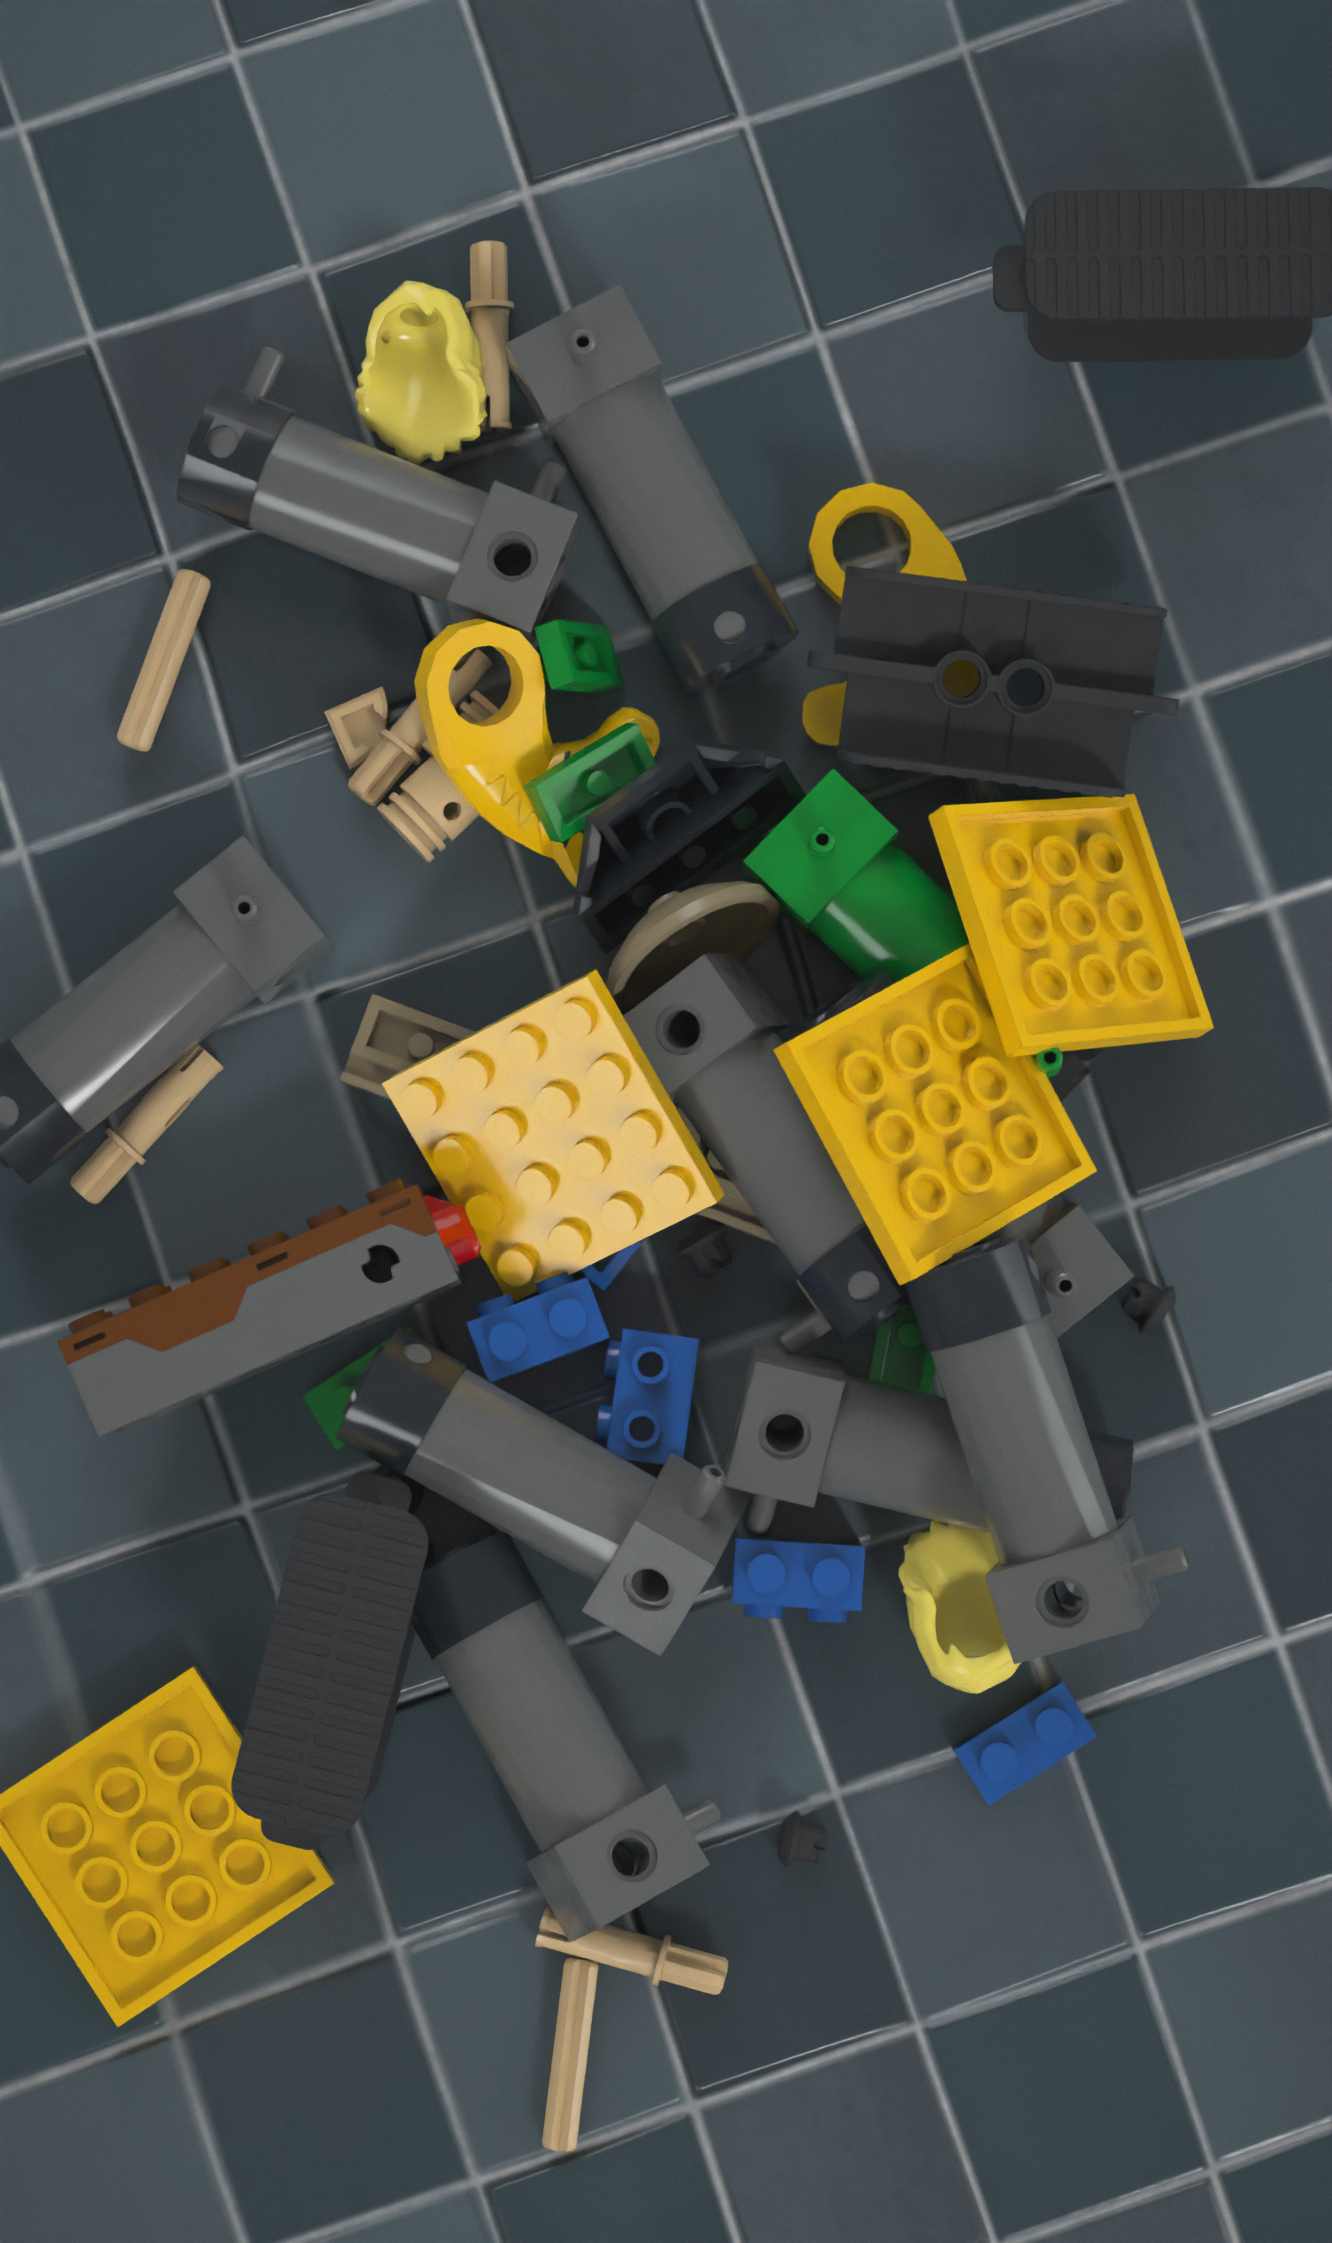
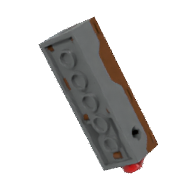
[57,1179,482,1437]

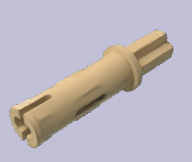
[465,240,514,433]
[348,648,494,806]
[70,1044,224,1205]
[535,1906,728,1995]

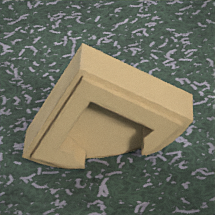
[324,686,389,772]

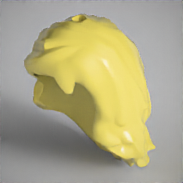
[355,280,488,465]
[898,1521,1021,1694]

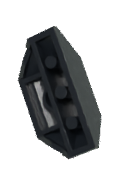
[573,738,806,954]

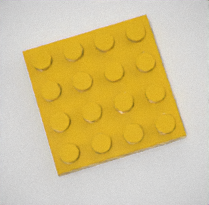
[928,794,1214,1057]
[773,943,1097,1286]
[382,969,725,1302]
[0,1666,336,2027]

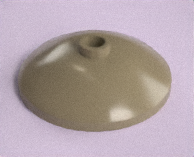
[606,881,780,1012]

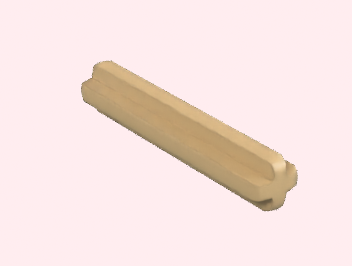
[117,569,211,752]
[542,1957,599,2152]

